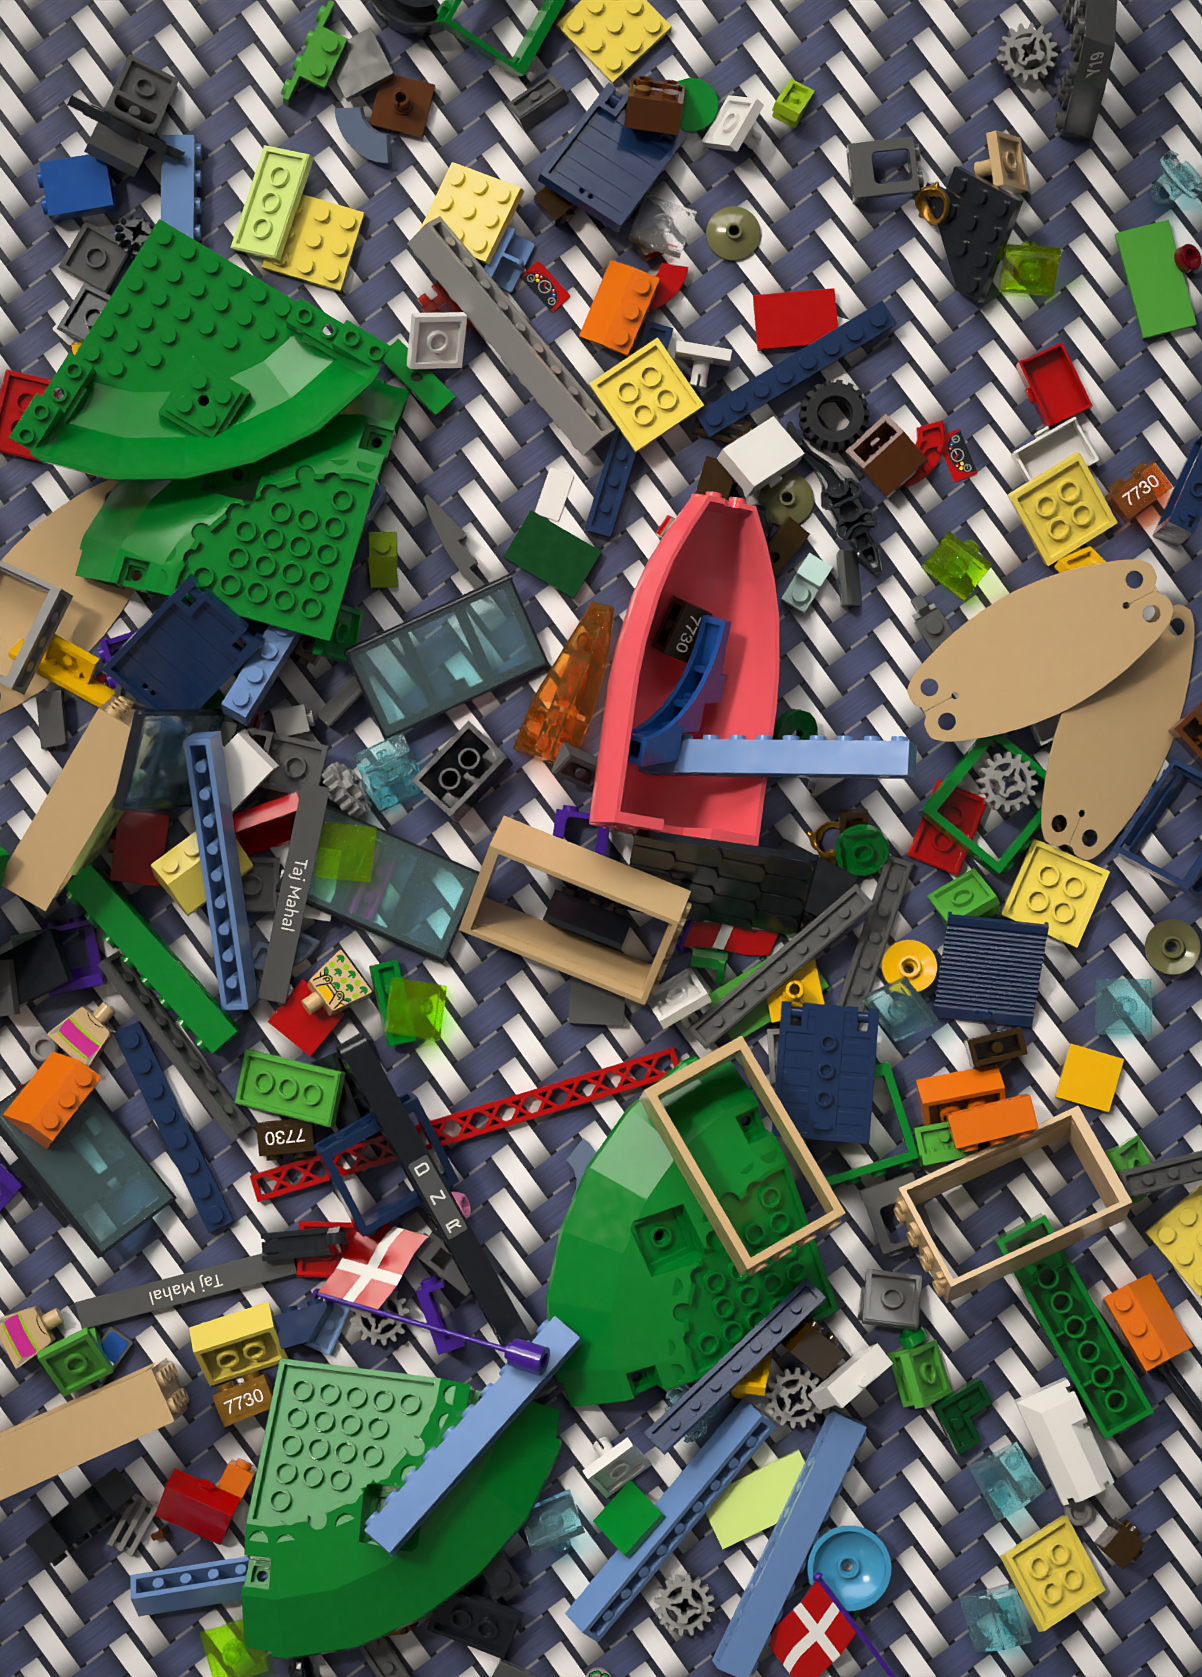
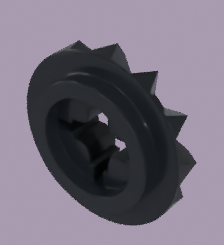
[114,214,154,255]

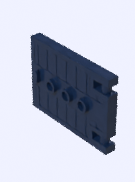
[537,82,688,232]
[102,574,265,733]
[771,1001,879,1144]

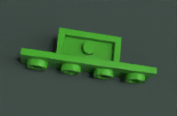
[281,0,348,106]

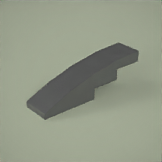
[424,494,485,599]

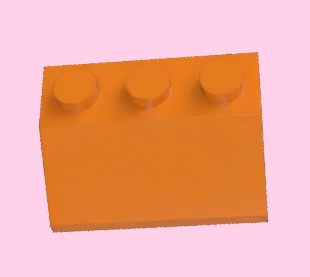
[579,260,661,357]
[2,1051,102,1149]
[916,1064,1006,1126]
[945,1094,1039,1152]
[1102,1273,1193,1374]

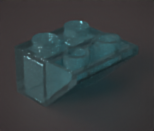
[352,732,422,813]
[967,1441,1043,1522]
[959,1582,1032,1653]

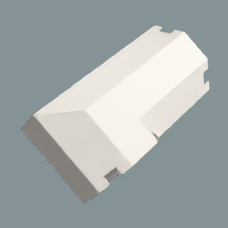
[1014,1377,1114,1506]

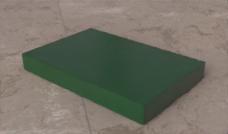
[503,510,602,599]

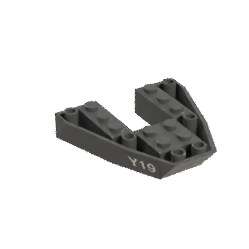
[1055,0,1117,139]

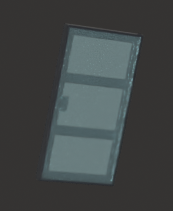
[343,574,549,740]
[112,709,225,811]
[275,805,480,964]
[0,1080,177,1259]

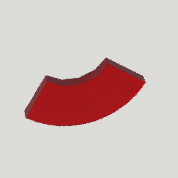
[648,263,688,313]
[904,420,945,489]

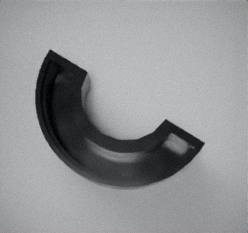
[369,0,445,36]
[26,1467,136,1567]

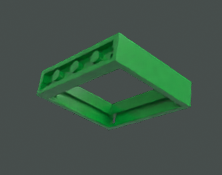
[435,0,566,77]
[918,734,1046,876]
[803,1061,919,1190]

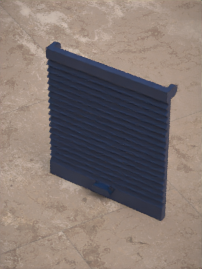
[933,912,1049,1028]

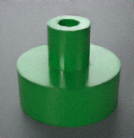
[898,1325,927,1350]

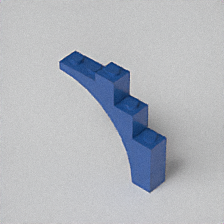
[627,615,731,767]

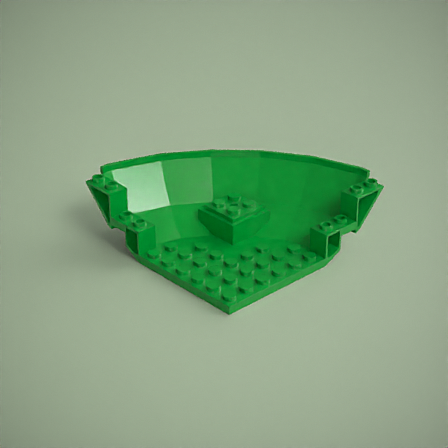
[9,219,391,481]
[75,378,410,642]
[546,1056,838,1407]
[241,1358,562,1660]

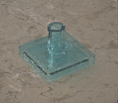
[862,976,938,1042]
[1095,979,1152,1034]
[523,1489,585,1555]

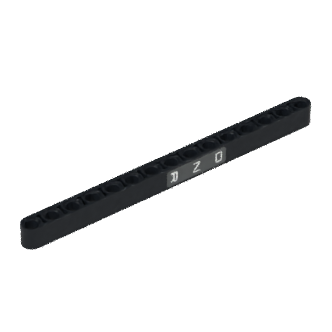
[336,1033,559,1403]

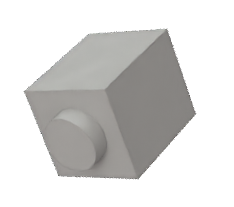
[272,704,315,737]

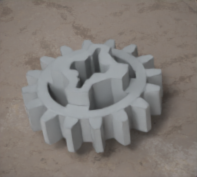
[997,22,1058,84]
[976,752,1038,813]
[322,762,372,818]
[350,1289,410,1345]
[765,1367,823,1429]
[654,1573,715,1636]

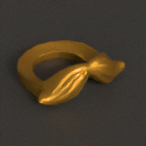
[915,181,950,225]
[807,821,839,865]

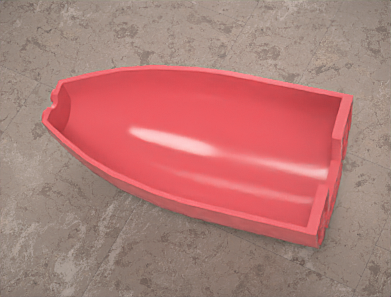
[589,492,779,846]

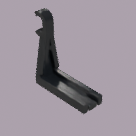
[260,1226,347,1262]

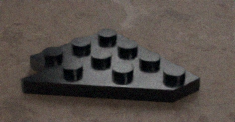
[926,166,1024,303]

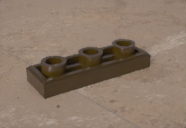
[767,517,810,578]

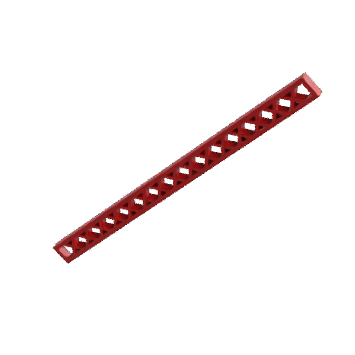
[250,1047,679,1202]

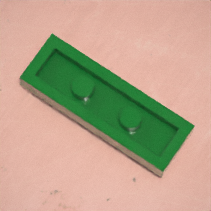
[369,960,416,1047]

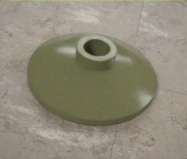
[706,206,761,261]
[759,472,814,526]
[1145,919,1201,975]

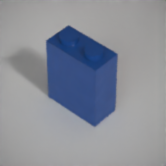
[37,154,117,222]

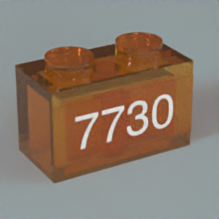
[1105,461,1173,523]

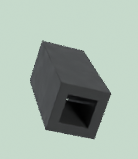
[415,1230,470,1296]

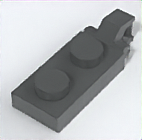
[910,594,954,653]

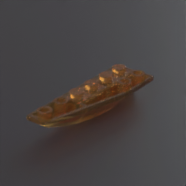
[513,601,614,765]

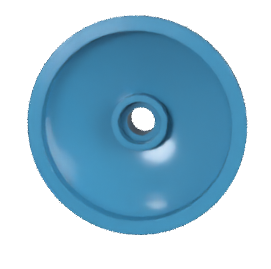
[807,1525,891,1611]

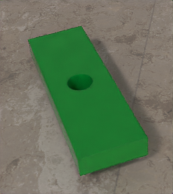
[382,338,455,417]

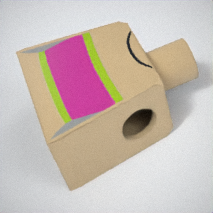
[47,1001,116,1068]
[0,1305,64,1369]

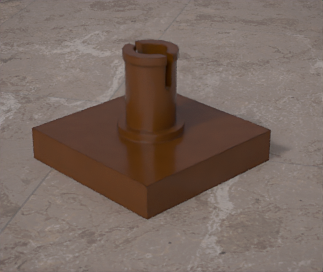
[370,75,436,140]

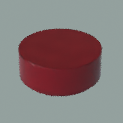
[1174,244,1201,273]

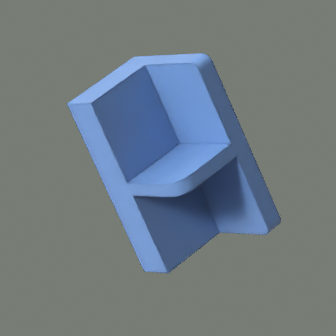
[484,226,535,293]

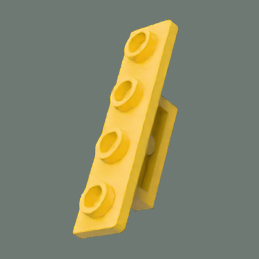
[8,634,115,708]

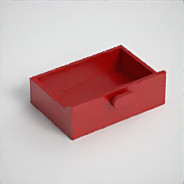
[1015,342,1093,429]
[233,792,299,856]
[108,810,169,887]
[155,1468,241,1545]

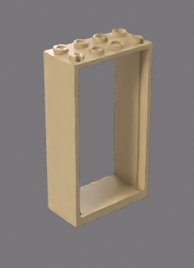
[2,695,157,911]
[459,816,692,1005]
[639,1036,845,1276]
[893,1106,1132,1303]
[0,1358,190,1501]

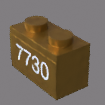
[212,1370,274,1427]

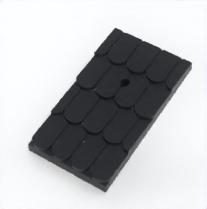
[620,829,819,935]

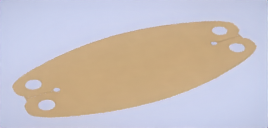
[0,480,142,714]
[907,560,1174,742]
[1041,591,1194,860]

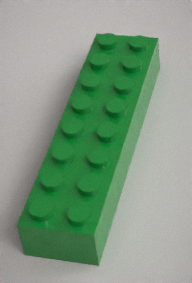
[65,864,243,1053]
[993,1213,1154,1440]

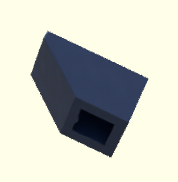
[273,1298,334,1349]

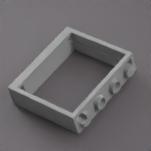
[0,560,73,695]

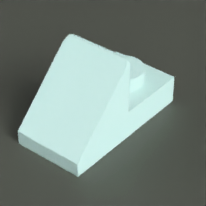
[781,553,833,614]

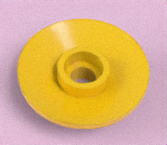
[882,940,937,994]

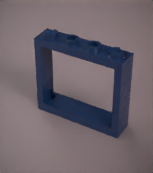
[1152,432,1202,547]
[1113,758,1202,901]
[313,1091,459,1237]

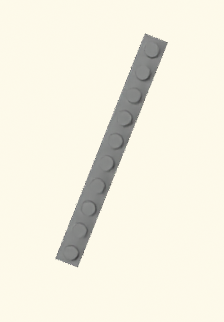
[407,216,616,456]

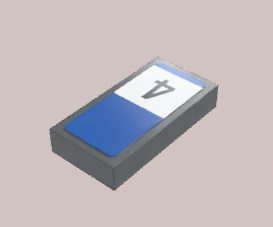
[93,1326,134,1388]

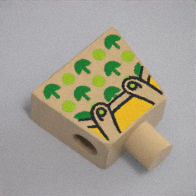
[301,950,372,1016]

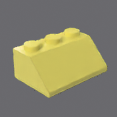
[151,831,254,916]
[189,1302,289,1386]

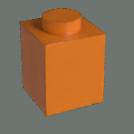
[217,1458,257,1505]

